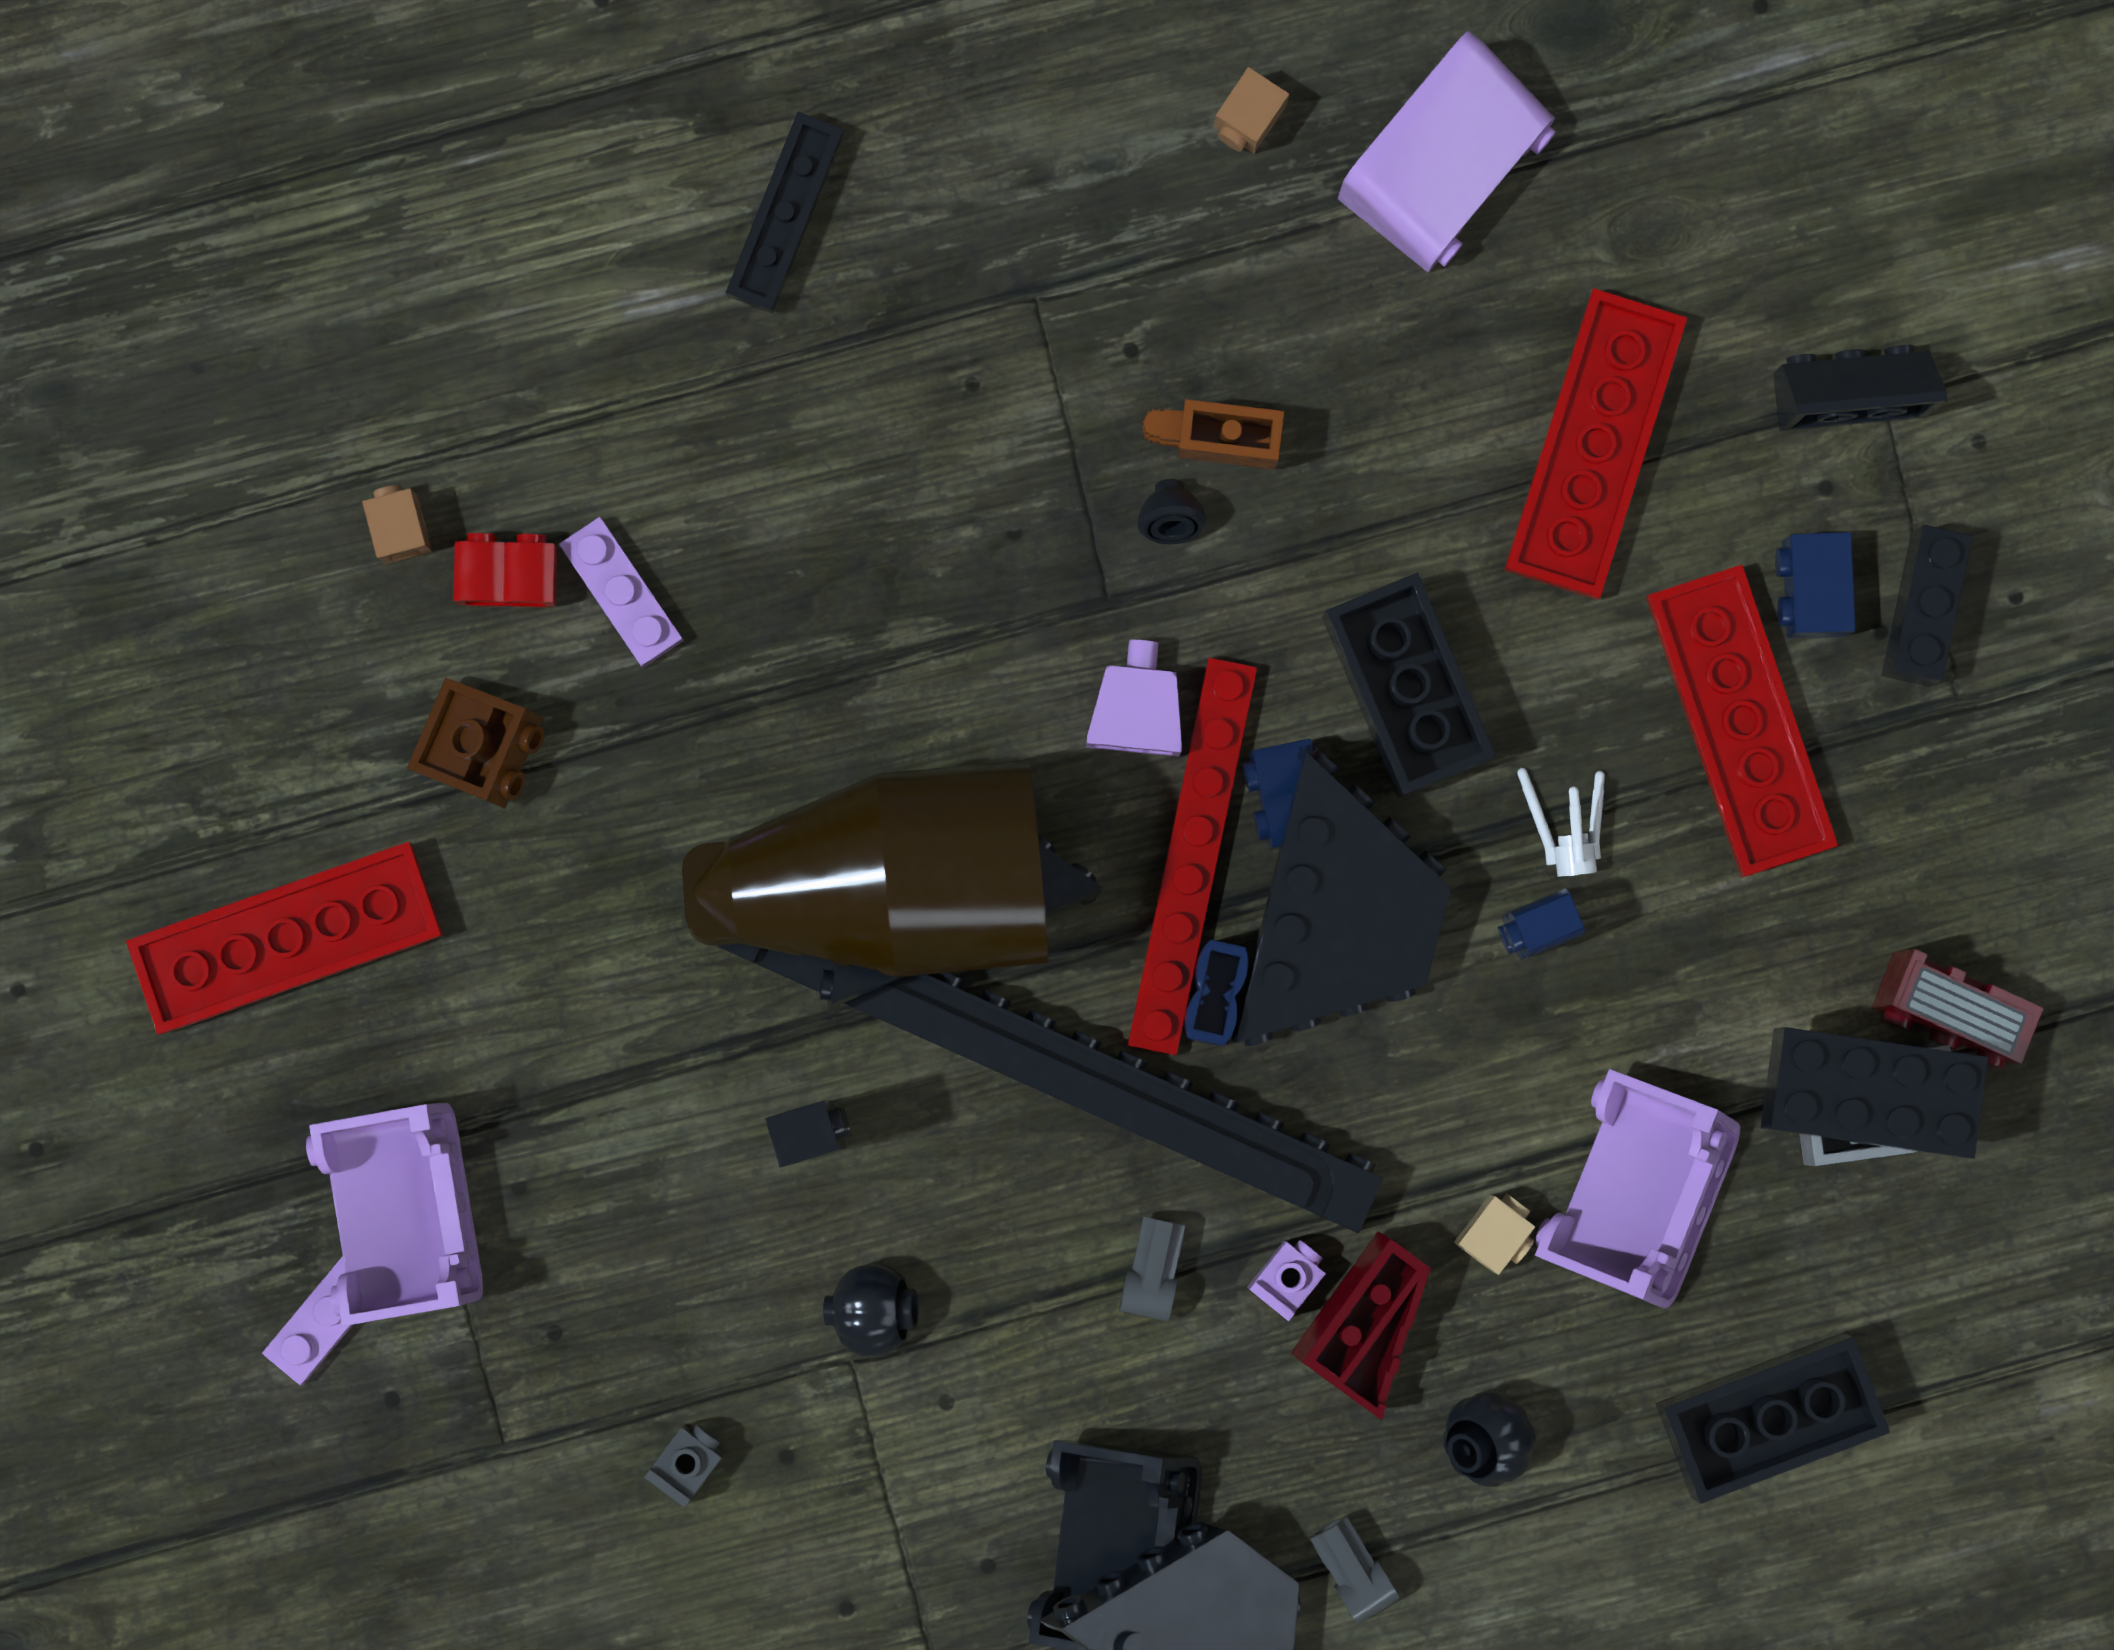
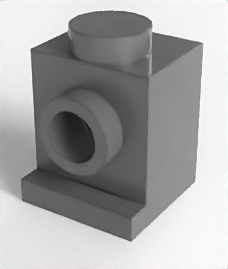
[644,1424,725,1508]

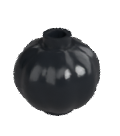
[823,1263,919,1357]
[1443,1391,1536,1487]

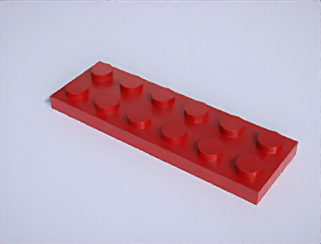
[1504,288,1687,600]
[1645,564,1838,878]
[126,841,444,1035]

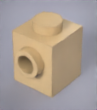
[1454,1194,1535,1275]

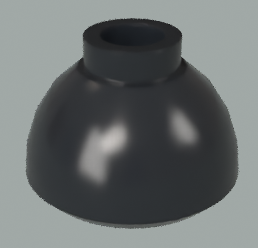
[1138,479,1207,545]

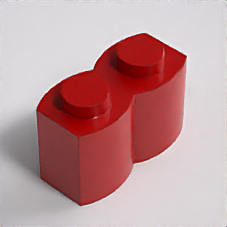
[453,533,558,608]

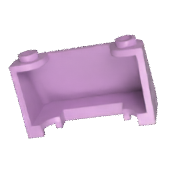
[1338,30,1556,273]
[1535,1069,1740,1309]
[306,1103,483,1326]

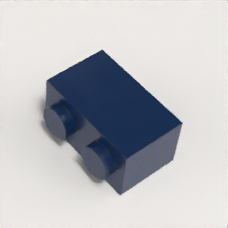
[1775,532,1855,639]

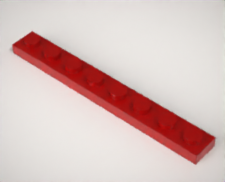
[1127,657,1257,1056]

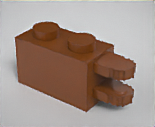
[1141,399,1284,470]

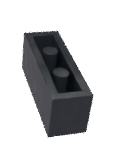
[1881,525,1973,687]
[765,1100,852,1168]

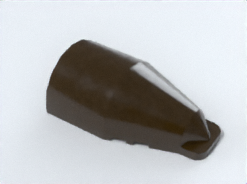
[682,760,1048,977]

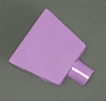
[1086,640,1182,757]

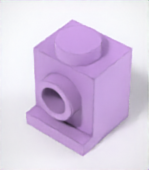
[1247,1240,1326,1321]

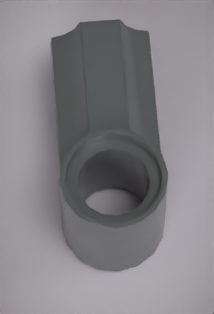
[1119,1216,1185,1322]
[1310,1515,1400,1625]

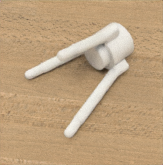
[1517,768,1605,877]

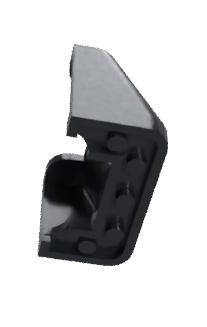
[1027,1440,1202,1650]

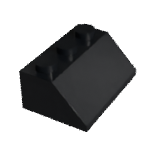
[1773,345,1947,431]

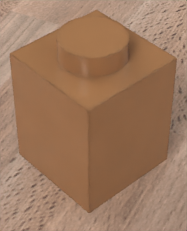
[1214,67,1289,154]
[362,484,433,565]

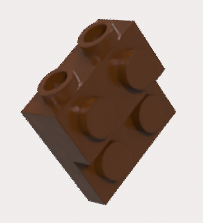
[407,677,544,809]

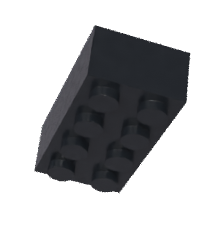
[1322,572,1496,799]
[1761,1027,1988,1159]
[1655,1333,1890,1504]

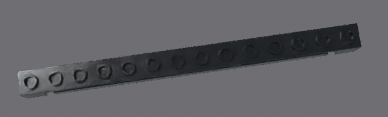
[717,943,1383,1233]

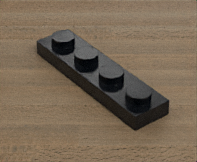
[725,112,844,314]

